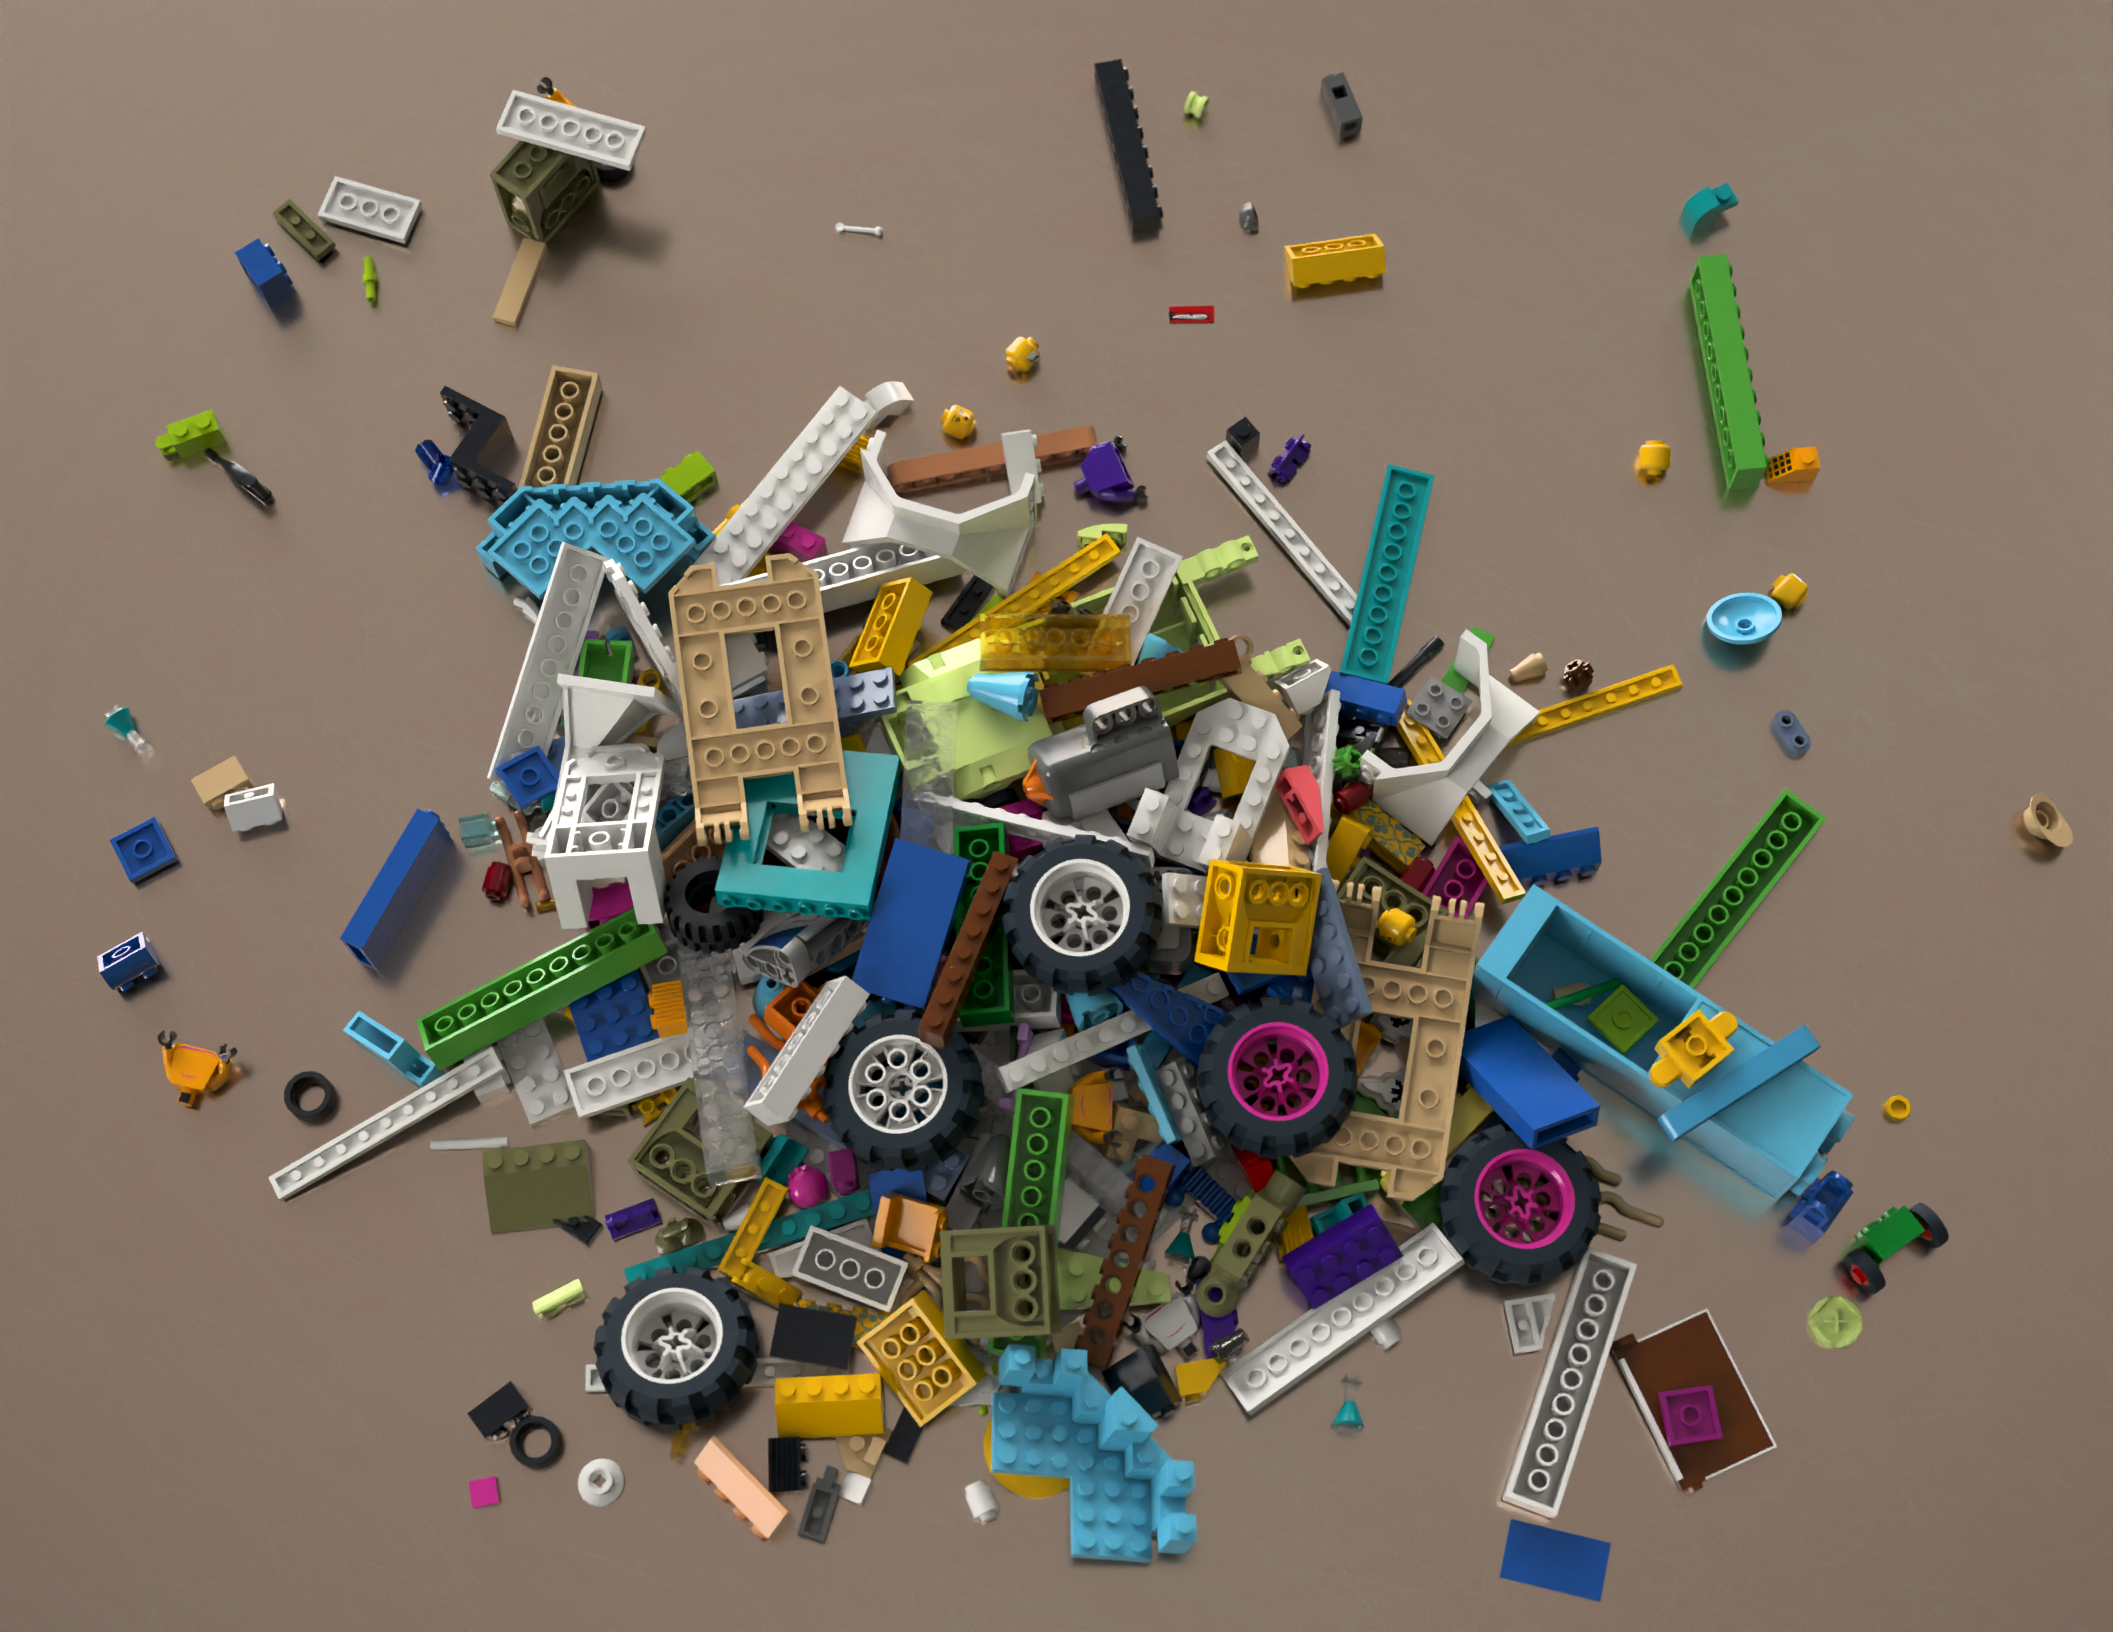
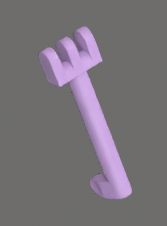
[999,1023,1034,1113]

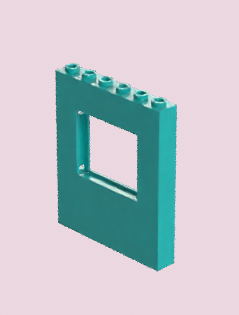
[715,750,901,920]

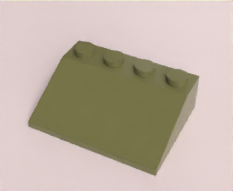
[482,1139,595,1234]

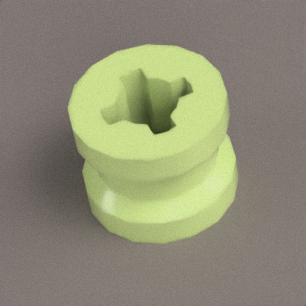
[1183,91,1209,119]

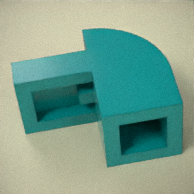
[1682,183,1739,232]
[1309,1192,1369,1235]

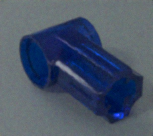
[415,440,454,486]

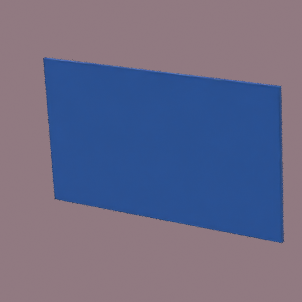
[867,1169,939,1266]
[1500,1519,1611,1602]

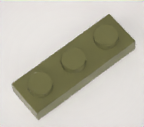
[272,199,336,261]

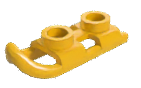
[631,1088,677,1126]

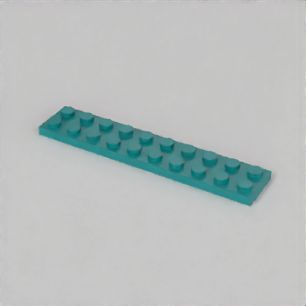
[1339,464,1435,685]

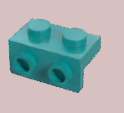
[752,1133,809,1187]

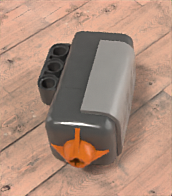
[1022,686,1179,821]

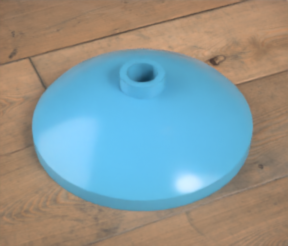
[1707,593,1782,645]

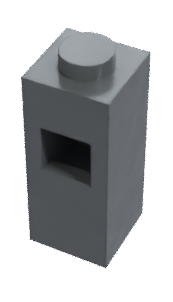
[1320,72,1363,136]

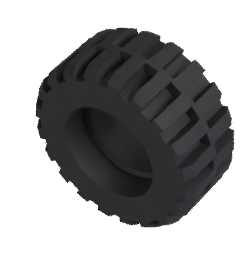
[664,855,764,954]

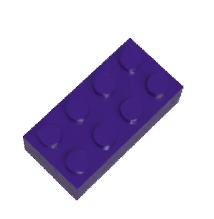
[1282,1203,1403,1310]

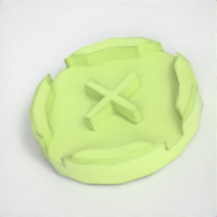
[1809,1296,1863,1349]

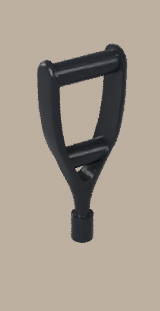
[204,448,272,501]

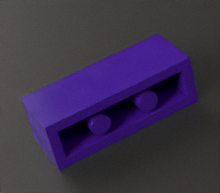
[1195,1279,1242,1360]

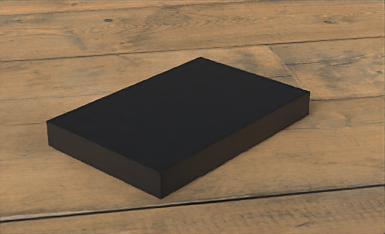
[769,1304,858,1370]

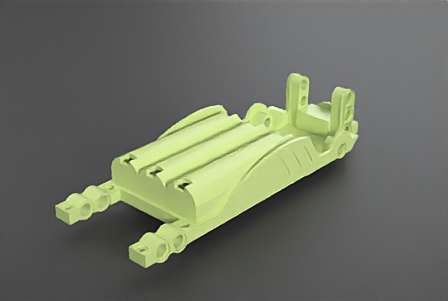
[878,535,1310,801]

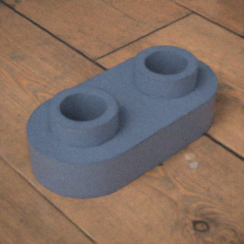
[1771,710,1811,757]

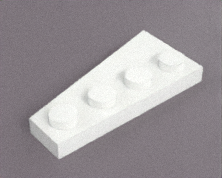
[768,1218,878,1278]

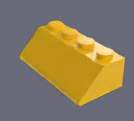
[1284,234,1386,288]
[849,577,933,677]
[775,1373,884,1439]

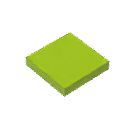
[1586,984,1660,1056]

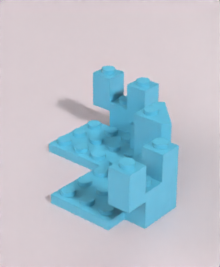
[475,478,716,600]
[991,1344,1197,1562]

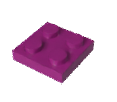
[1658,1385,1723,1447]

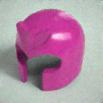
[787,1164,828,1209]

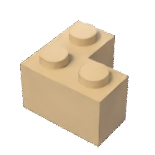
[1099,1101,1163,1162]

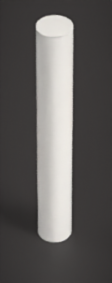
[430,1137,509,1150]

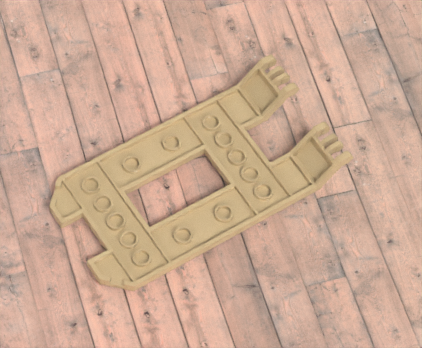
[668,553,853,847]
[1289,879,1484,1202]

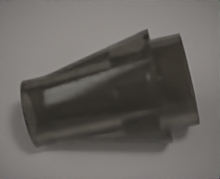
[1374,747,1411,769]
[1209,1328,1249,1364]

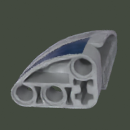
[742,901,876,988]

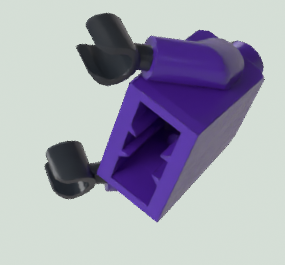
[1074,435,1149,504]

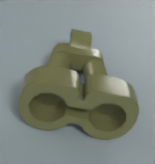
[655,1216,706,1256]

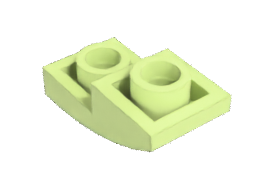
[1077,524,1128,548]

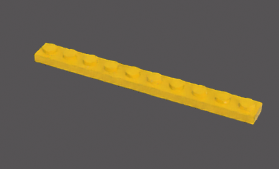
[907,533,1121,667]
[1396,699,1526,905]

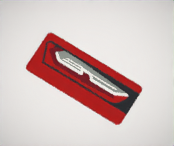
[1169,306,1214,323]

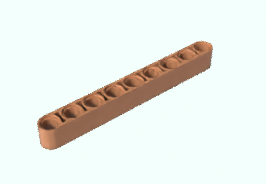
[887,426,1098,493]

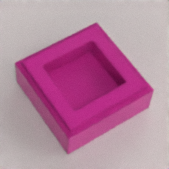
[468,1476,500,1509]

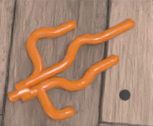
[747,1014,830,1124]

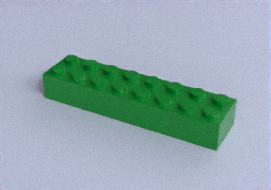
[953,823,1015,1027]

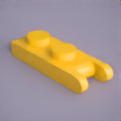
[731,1258,802,1309]

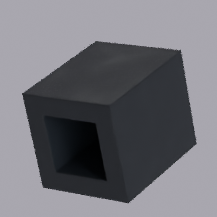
[1226,416,1260,458]

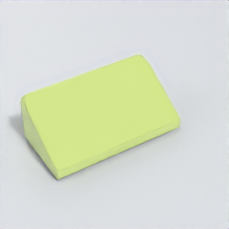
[532,1279,587,1319]

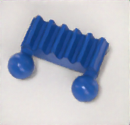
[1165,1166,1237,1243]

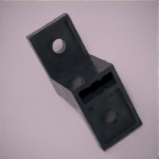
[440,386,517,506]

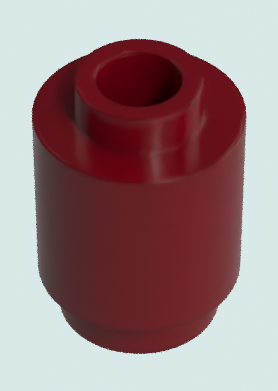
[1333,781,1372,815]
[481,861,512,900]

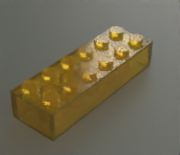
[979,614,1131,672]

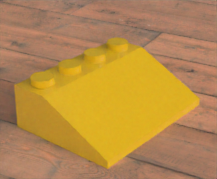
[857,1290,988,1427]

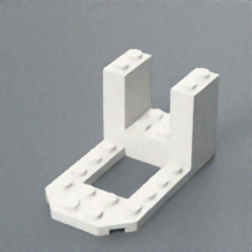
[603,559,769,715]
[1127,698,1290,876]
[544,743,667,929]

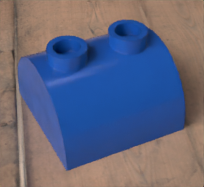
[97,932,160,991]

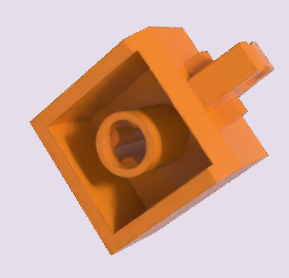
[764,980,829,1041]

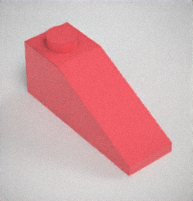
[1275,765,1324,845]

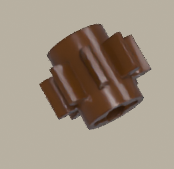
[1563,660,1594,690]

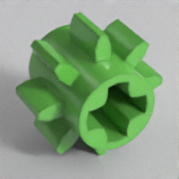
[1331,746,1362,778]

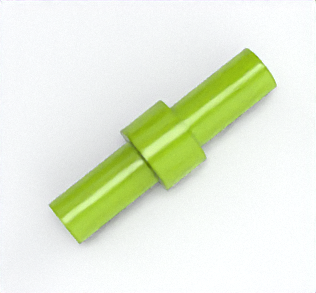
[363,256,377,302]

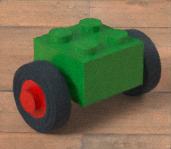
[1844,1203,1949,1294]

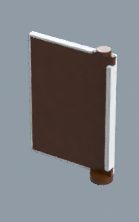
[1611,1308,1777,1494]

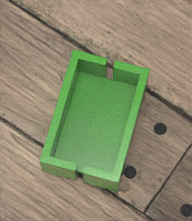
[578,639,636,684]

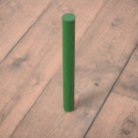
[1544,978,1620,1010]

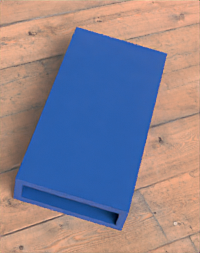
[340,808,454,971]
[852,838,972,1012]
[1459,1016,1600,1150]

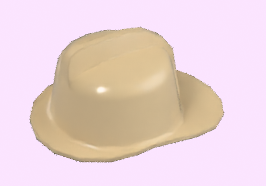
[2023,794,2073,848]

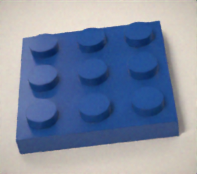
[569,969,660,1062]

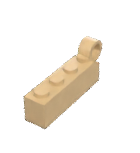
[1218,635,1303,740]

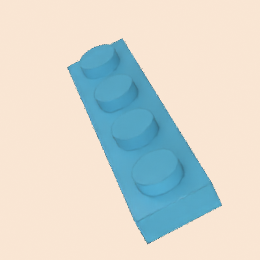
[1486,779,1550,844]
[1126,1045,1183,1144]

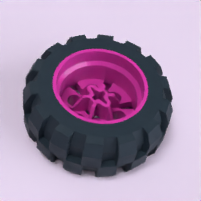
[1197,996,1358,1160]
[1438,1124,1602,1286]

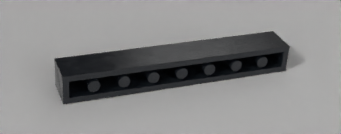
[1094,59,1163,233]

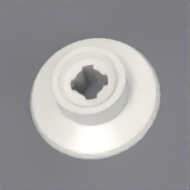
[578,1459,625,1507]

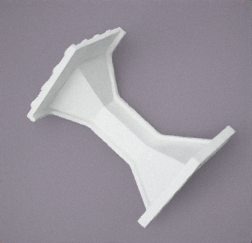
[842,430,1037,600]
[1358,629,1540,846]
[526,673,680,858]

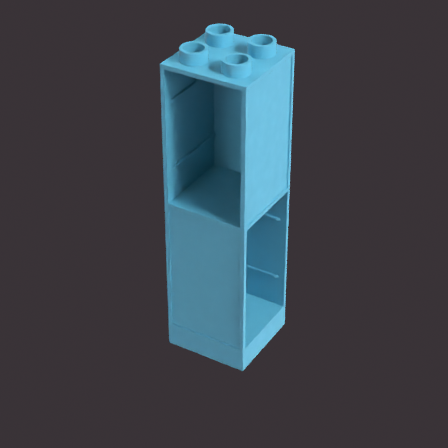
[1471,884,1856,1201]

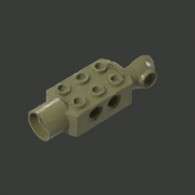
[1196,1170,1307,1317]

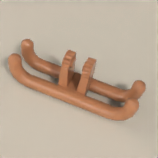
[495,810,549,908]

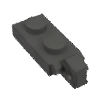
[797,1465,840,1543]

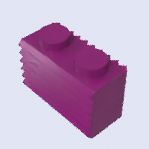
[828,1149,860,1196]

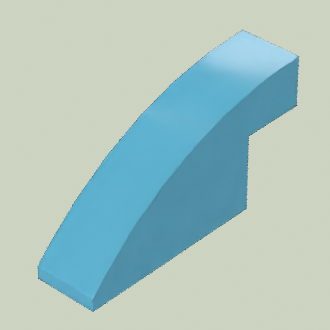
[343,1011,446,1088]

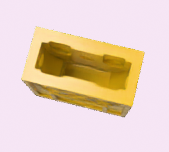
[1194,859,1322,976]

